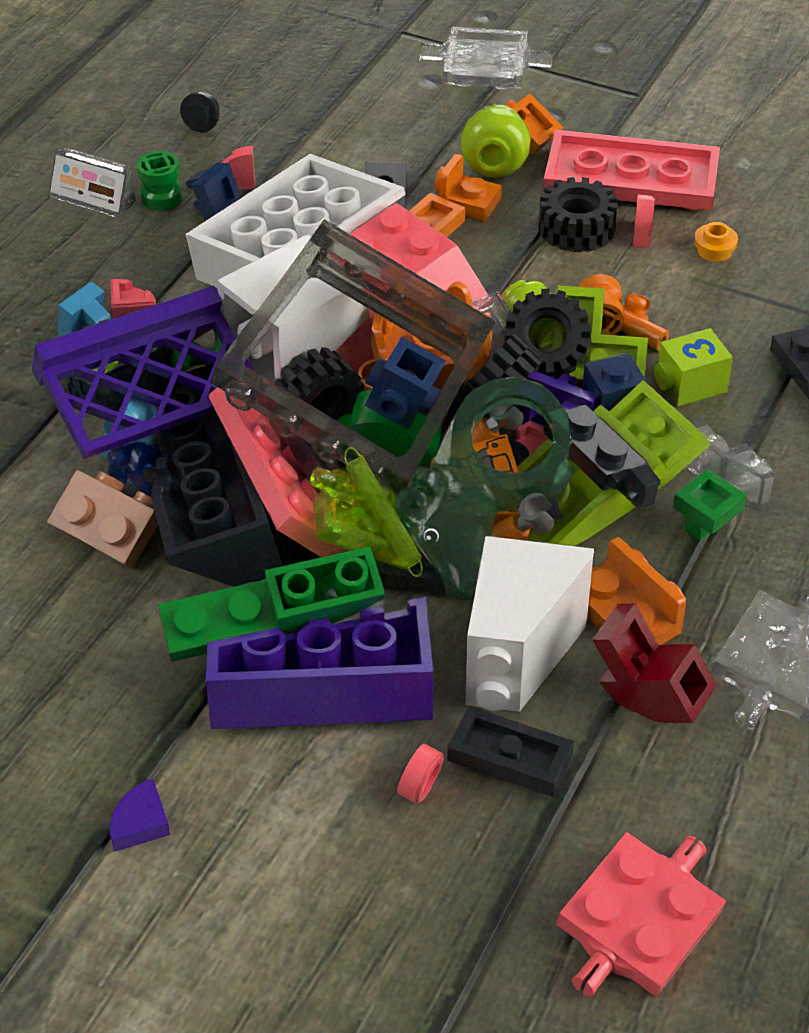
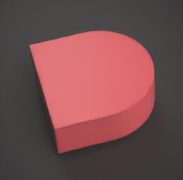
[632,195,655,248]

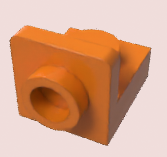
[505,93,564,155]
[434,154,502,223]

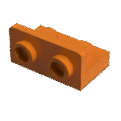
[587,537,686,645]

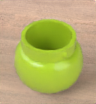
[460,104,530,178]

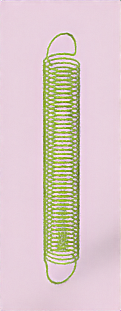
[345,447,422,577]

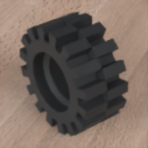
[539,177,618,252]
[505,288,591,379]
[454,334,543,421]
[271,347,365,428]

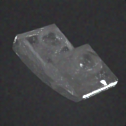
[687,418,774,512]

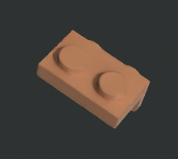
[47,469,159,569]

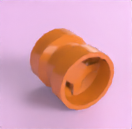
[578,274,624,335]

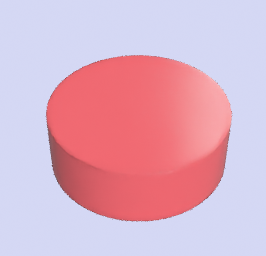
[397,744,444,804]

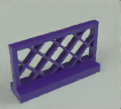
[32,286,263,459]

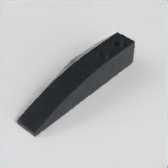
[151,364,282,587]

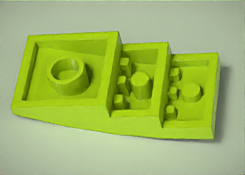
[517,380,711,546]

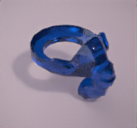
[107,441,162,497]

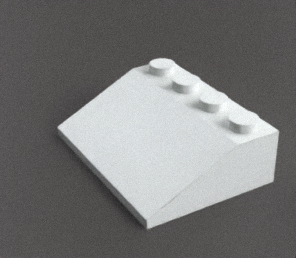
[186,154,405,288]

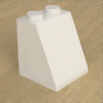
[217,234,370,393]
[465,536,594,712]

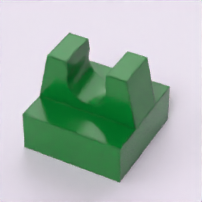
[673,469,747,541]

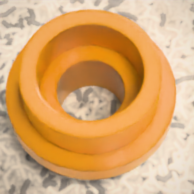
[694,222,738,262]

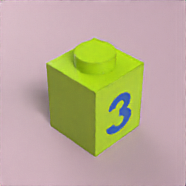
[654,328,733,407]

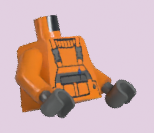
[405,392,554,548]

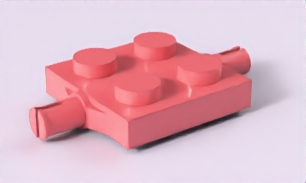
[556,832,726,997]

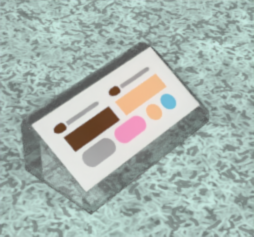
[50,145,136,217]

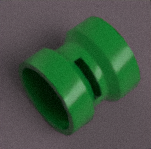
[137,151,183,211]

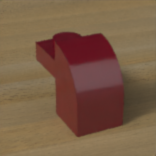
[592,603,717,723]

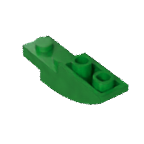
[158,546,385,662]

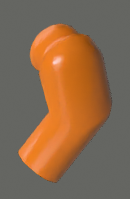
[622,292,669,351]

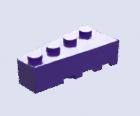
[206,596,433,729]

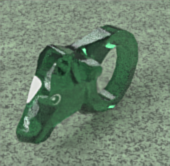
[394,377,576,600]

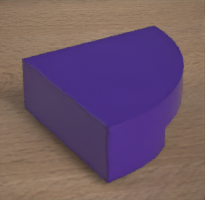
[110,779,170,852]

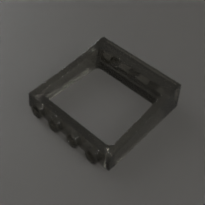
[210,219,496,497]

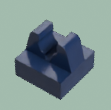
[186,163,242,221]

